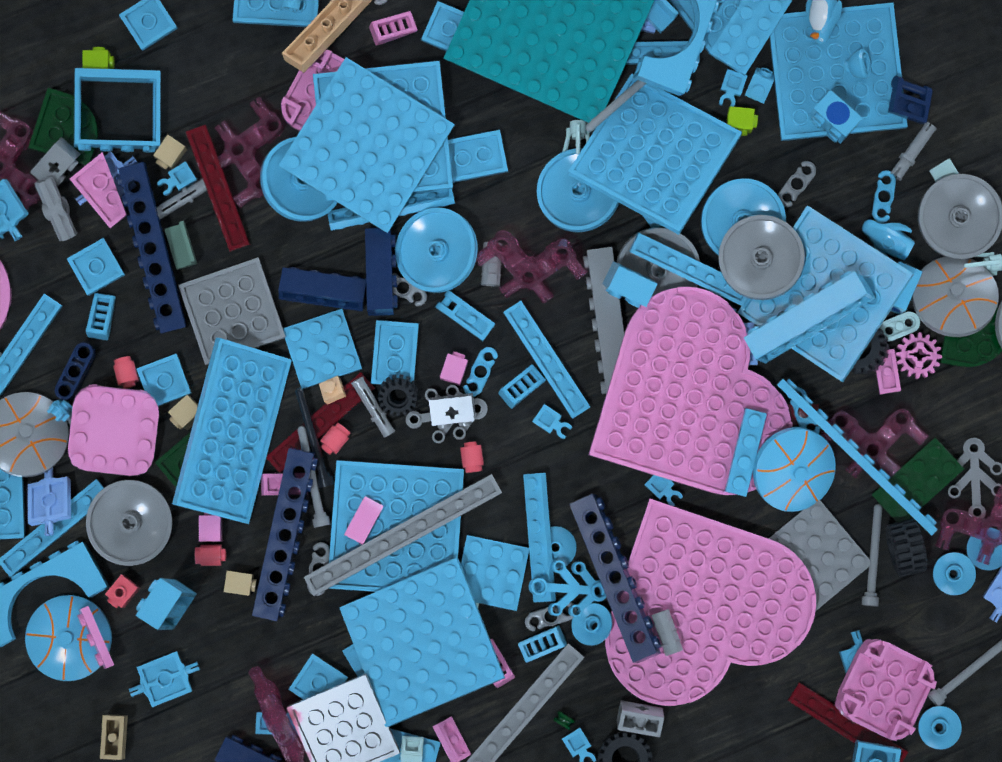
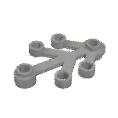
[406,385,488,444]
[948,438,1002,521]

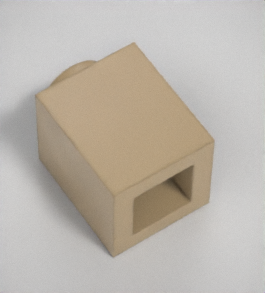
[153,135,187,170]
[224,571,257,596]

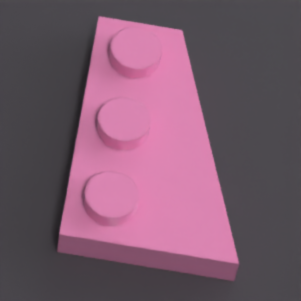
[70,152,127,229]

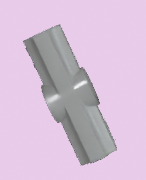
[34,176,77,241]

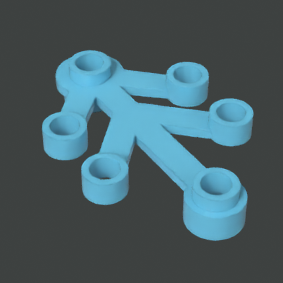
[529,560,606,617]

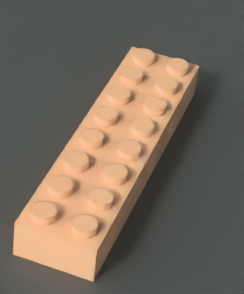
[282,0,372,73]

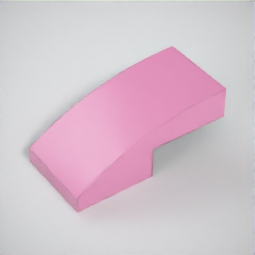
[261,473,305,496]
[344,496,384,544]

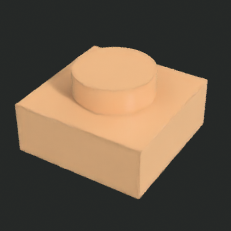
[319,376,346,405]

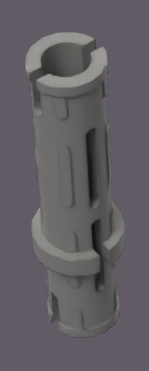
[890,122,937,181]
[157,178,207,219]
[351,376,395,438]

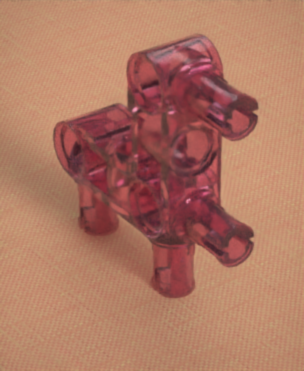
[215,97,283,208]
[0,110,41,211]
[476,230,587,303]
[820,409,929,478]
[935,485,1002,565]
[249,666,306,762]

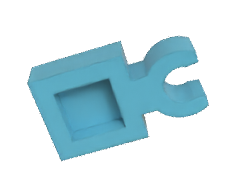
[719,69,747,107]
[157,161,197,196]
[47,399,73,422]
[532,404,572,439]
[644,475,683,507]
[562,727,596,762]

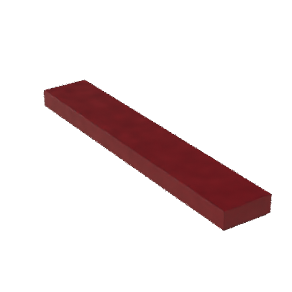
[186,125,249,251]
[266,372,375,473]
[787,683,908,762]

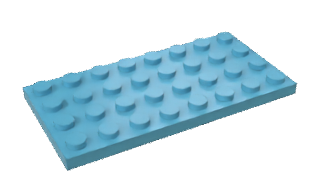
[172,337,292,524]

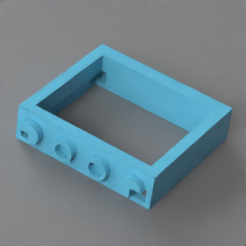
[74,68,160,153]

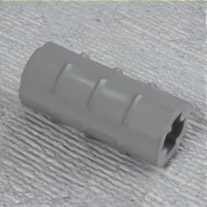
[481,242,503,286]
[651,609,683,656]

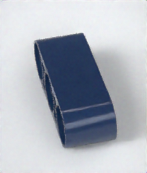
[55,343,96,401]

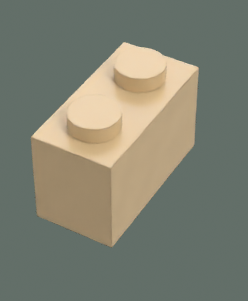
[168,395,198,430]
[100,714,128,760]

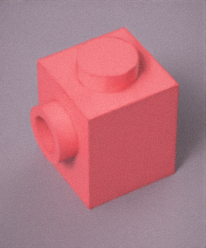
[105,574,140,608]

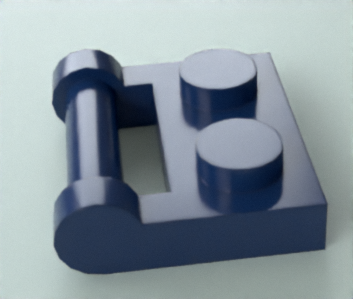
[888,76,932,124]

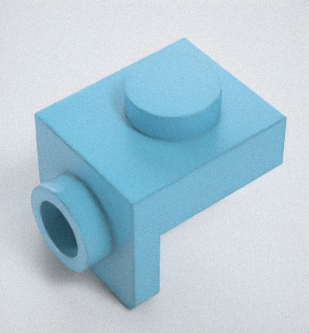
[745,67,775,104]

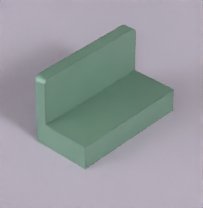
[165,221,197,270]

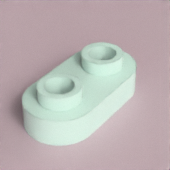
[879,312,920,342]

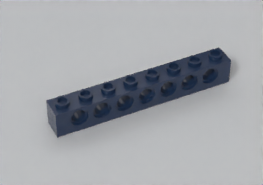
[116,162,187,334]
[252,447,318,621]
[569,494,661,663]

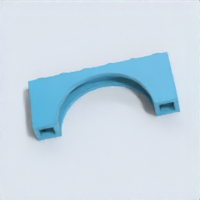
[633,0,719,96]
[0,541,110,648]

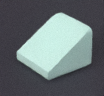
[929,159,959,182]
[401,736,424,762]

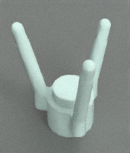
[562,120,590,155]
[964,252,1002,276]

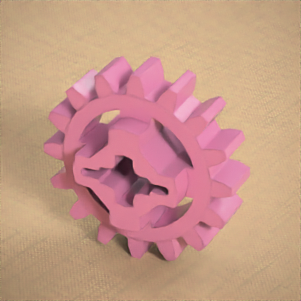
[895,332,942,379]

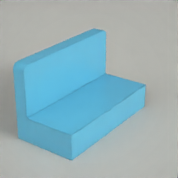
[646,0,679,34]

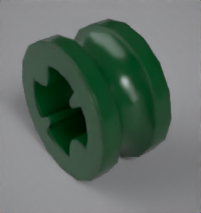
[554,711,575,730]

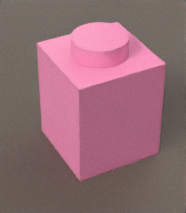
[440,352,468,386]
[199,513,222,542]

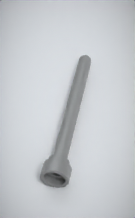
[586,80,647,132]
[298,426,330,528]
[861,504,882,607]
[928,640,1002,706]

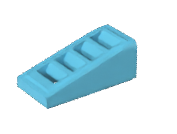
[86,293,116,340]
[499,364,546,409]
[518,625,567,663]

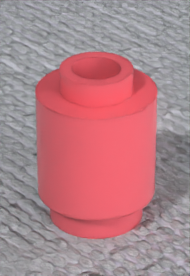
[113,356,139,389]
[320,423,351,455]
[460,441,484,473]
[195,544,226,566]

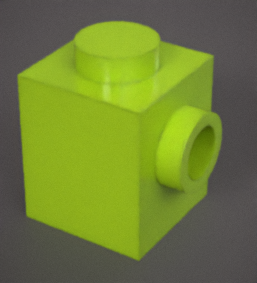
[83,47,114,69]
[727,106,758,136]

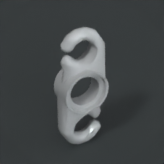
[778,161,816,207]
[393,273,427,306]
[307,542,330,596]
[525,602,577,631]

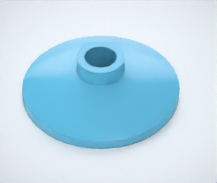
[550,526,576,569]
[967,528,1002,570]
[933,552,976,595]
[572,603,613,646]
[918,706,962,749]

